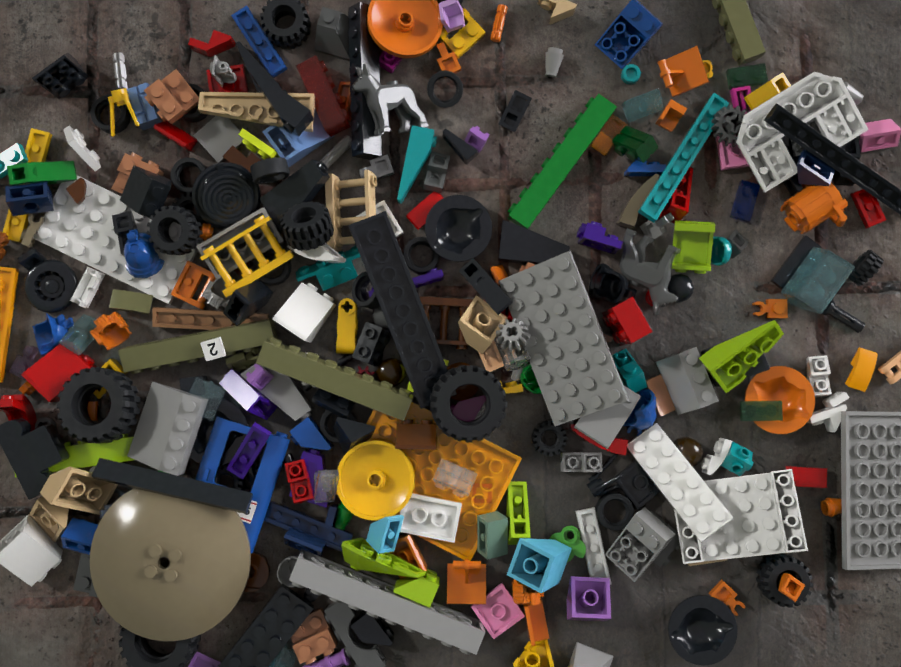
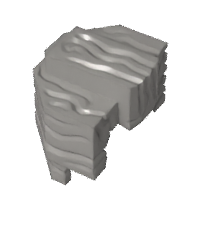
[201,278,232,311]

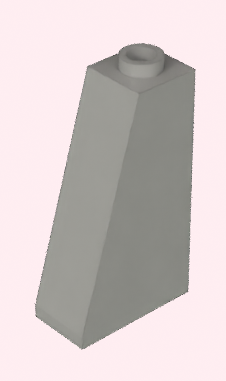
[240,364,314,421]

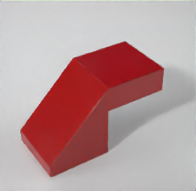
[188,30,236,57]

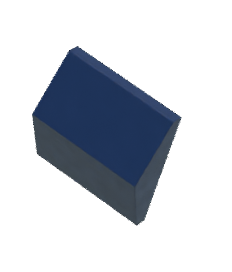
[284,529,326,557]

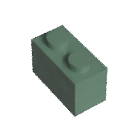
[477,511,509,560]

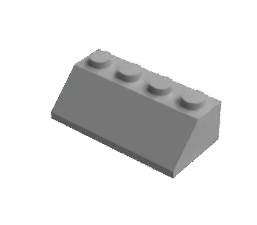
[196,207,284,279]

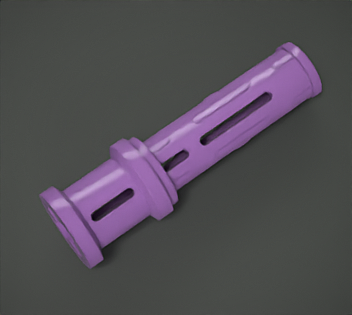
[302,648,350,667]

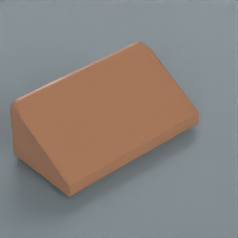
[646,374,676,417]

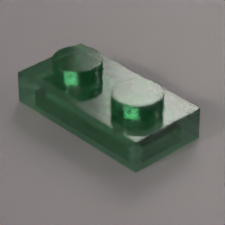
[726,63,768,90]
[740,401,783,421]

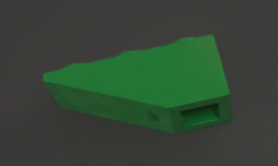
[7,161,77,186]

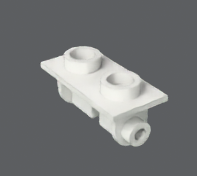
[70,266,105,308]

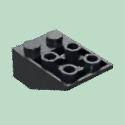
[32,53,89,99]

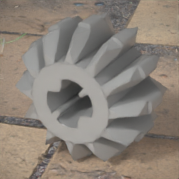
[496,318,530,352]

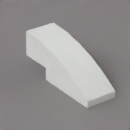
[287,243,346,263]

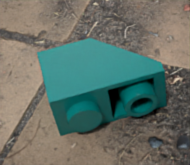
[612,348,647,393]

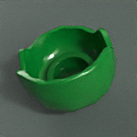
[520,364,542,394]

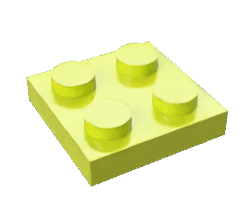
[238,128,280,160]

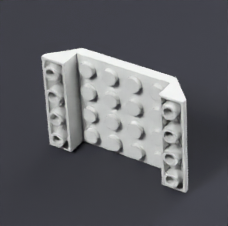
[674,469,808,564]

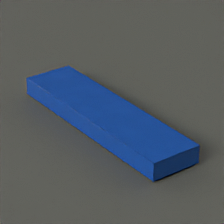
[231,6,288,78]

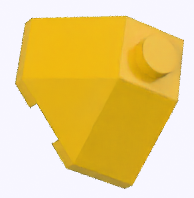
[513,639,554,667]

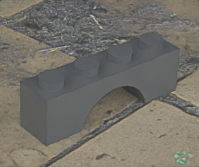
[324,601,387,667]

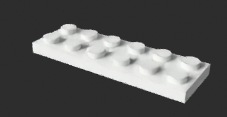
[627,423,733,543]

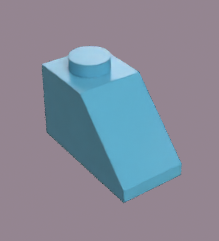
[366,515,404,554]

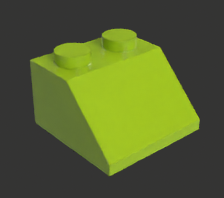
[393,569,440,608]

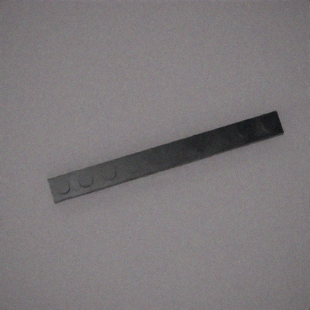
[764,103,901,215]

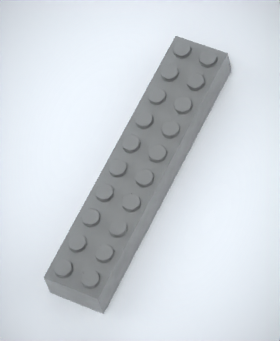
[289,549,485,655]

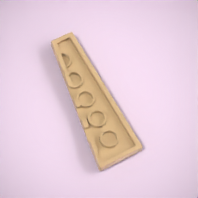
[198,92,316,132]

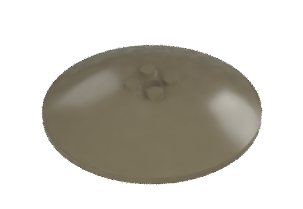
[90,488,251,641]

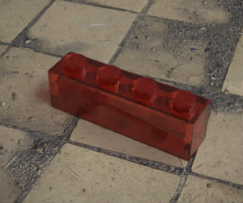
[296,55,351,137]

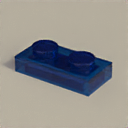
[730,180,760,222]

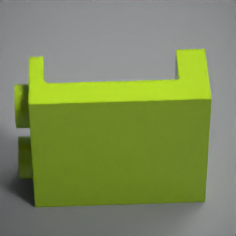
[671,220,715,274]

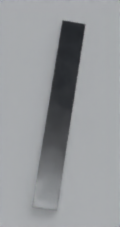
[92,458,253,514]

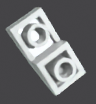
[807,355,832,397]
[701,438,732,475]

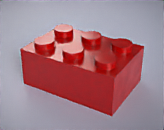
[602,297,653,346]

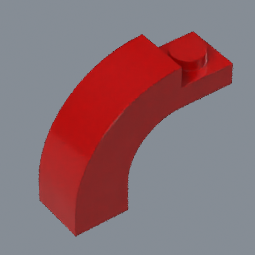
[0,394,37,432]

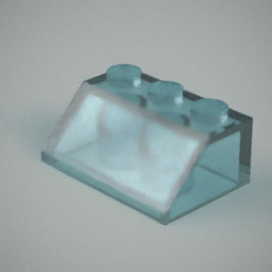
[781,247,855,314]

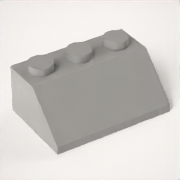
[656,347,719,415]

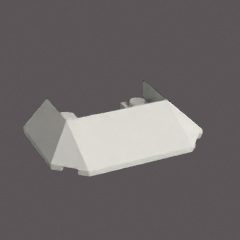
[736,72,869,192]

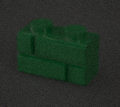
[612,126,658,163]

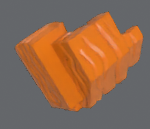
[90,311,132,350]
[512,579,544,606]

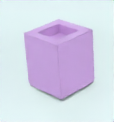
[439,0,465,33]

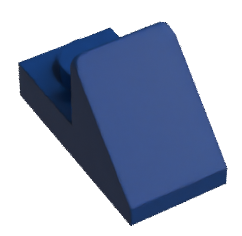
[624,160,666,177]

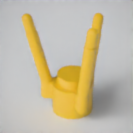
[108,88,140,137]

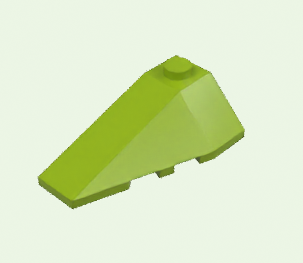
[699,320,784,393]
[341,537,426,578]

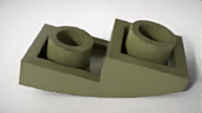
[109,289,153,315]

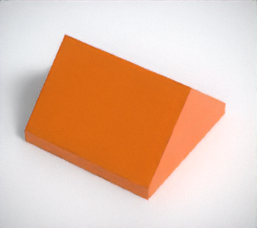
[390,533,427,579]

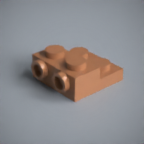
[144,69,199,124]
[111,152,164,194]
[291,607,338,665]

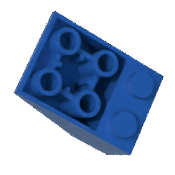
[595,0,663,69]

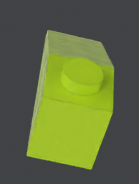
[506,481,531,545]

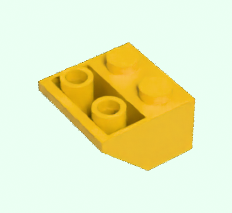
[744,73,791,110]

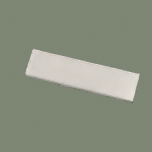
[575,507,611,585]

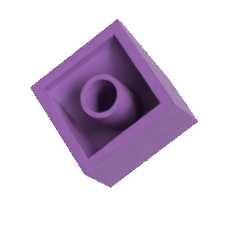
[567,576,611,621]

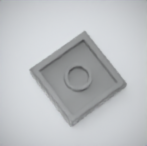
[193,116,243,163]

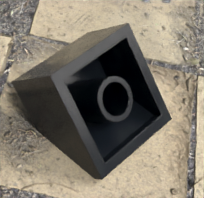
[120,165,171,218]

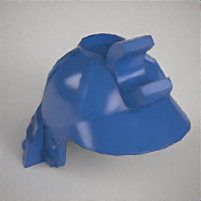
[124,229,164,278]
[32,313,74,357]
[623,389,657,436]

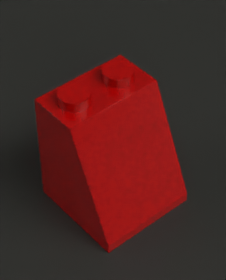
[21,341,96,402]

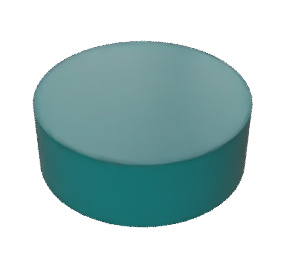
[621,64,641,85]

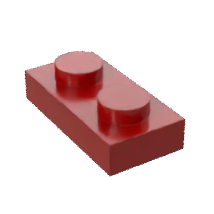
[850,189,886,228]

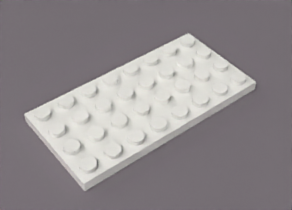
[34,175,203,305]

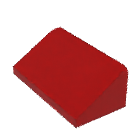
[153,121,197,151]

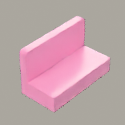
[859,119,901,152]

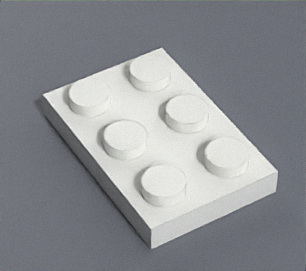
[400,493,462,543]

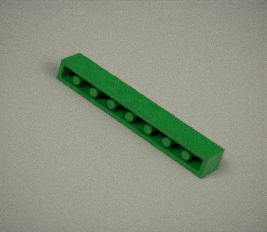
[508,93,617,229]

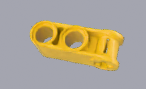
[336,298,358,354]

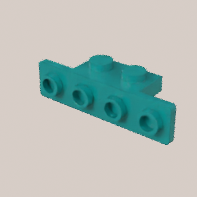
[295,245,360,291]

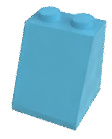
[507,538,572,594]

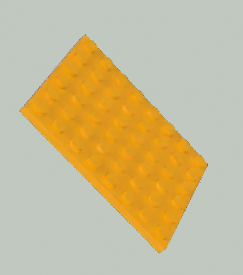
[332,402,522,561]

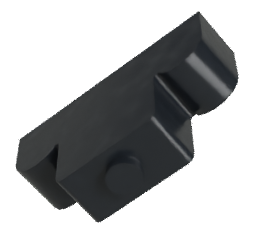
[0,418,70,500]

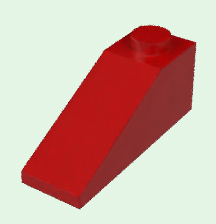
[660,167,693,223]

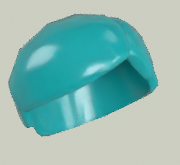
[711,236,732,266]

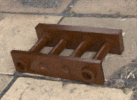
[419,296,473,350]

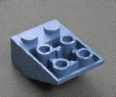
[262,109,334,167]

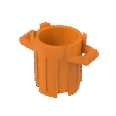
[780,183,848,234]

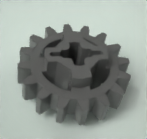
[711,105,746,147]

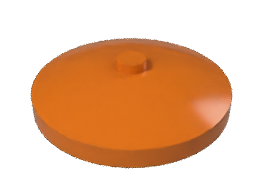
[367,0,443,58]

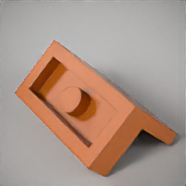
[523,598,549,646]

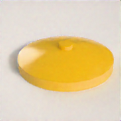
[336,440,415,520]

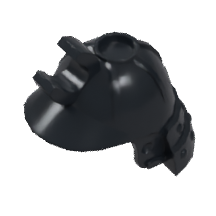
[589,263,638,304]

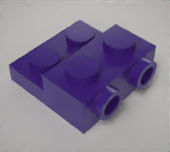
[576,221,623,254]

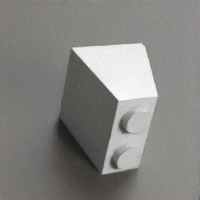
[273,283,336,343]
[0,514,63,587]

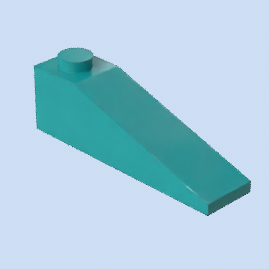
[397,125,438,204]

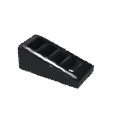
[442,129,478,164]

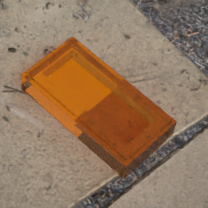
[590,114,628,156]

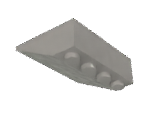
[128,381,209,476]

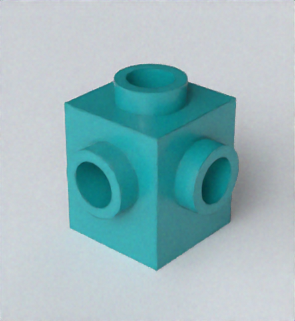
[720,441,753,476]

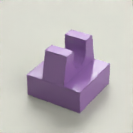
[465,126,490,153]
[246,364,274,391]

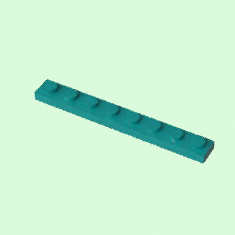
[638,93,729,223]

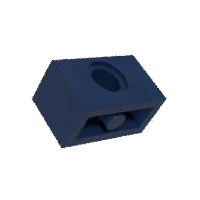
[5,182,54,216]

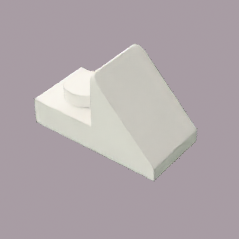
[807,404,847,432]

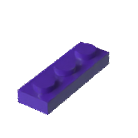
[226,422,272,479]

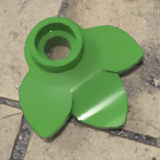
[550,525,586,563]

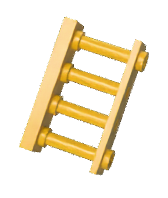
[200,215,294,298]

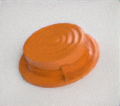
[745,366,815,434]

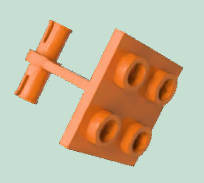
[657,46,709,97]
[447,559,486,605]

